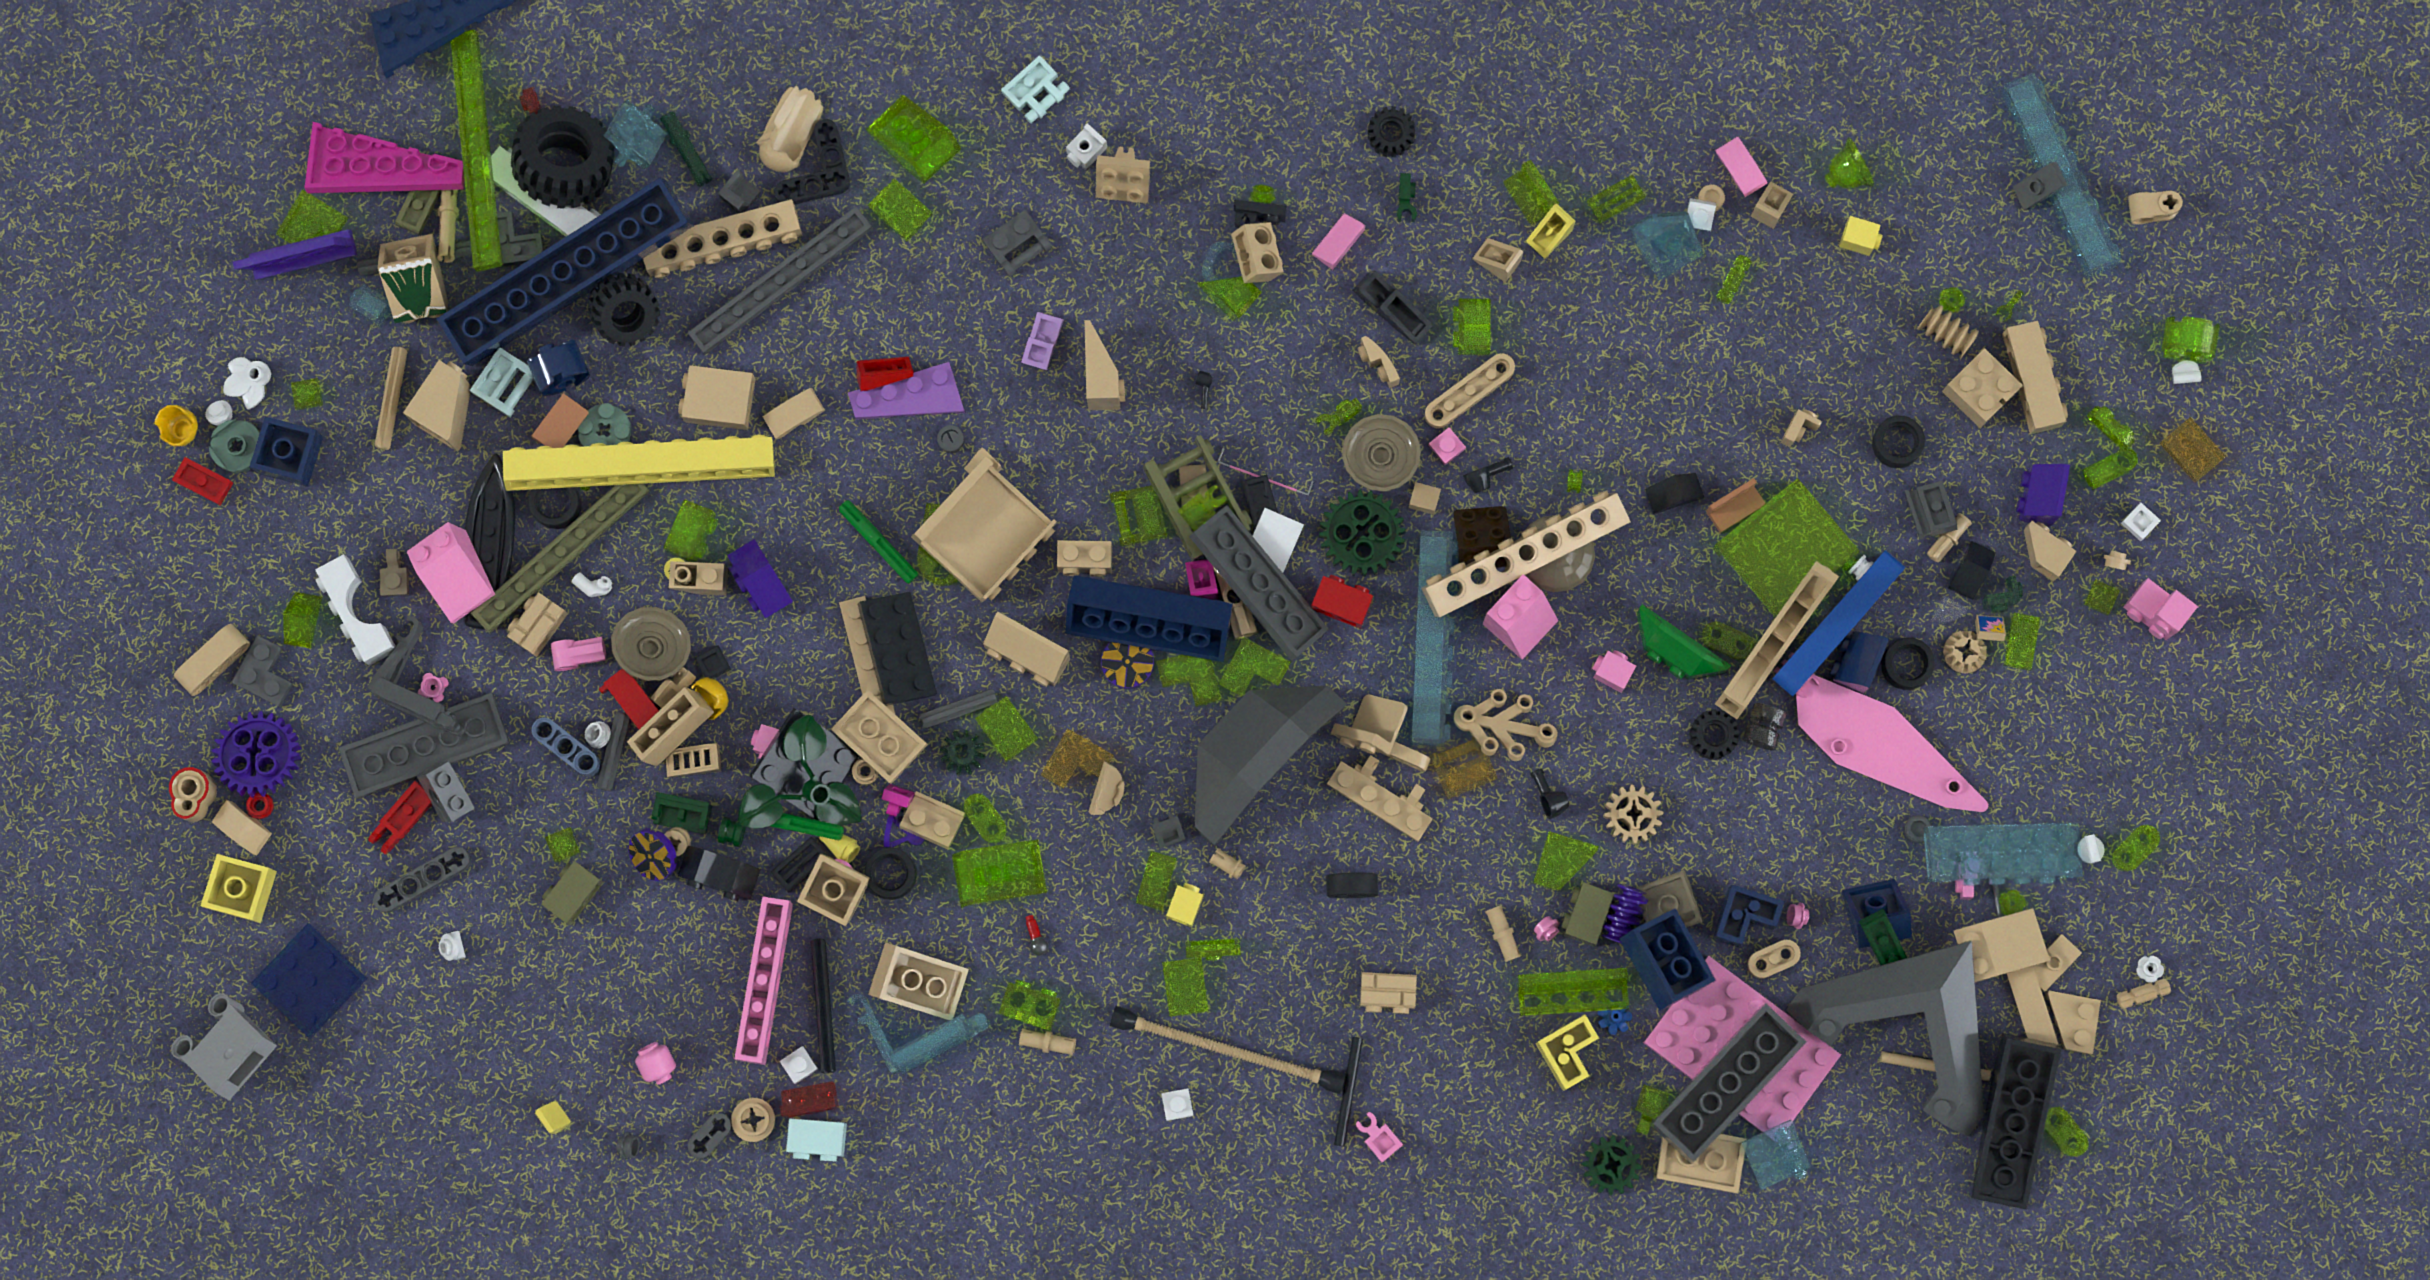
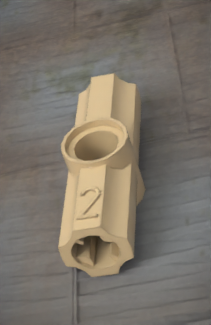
[1213,566,1257,640]

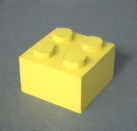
[201,854,277,923]

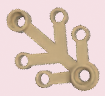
[1454,689,1557,761]

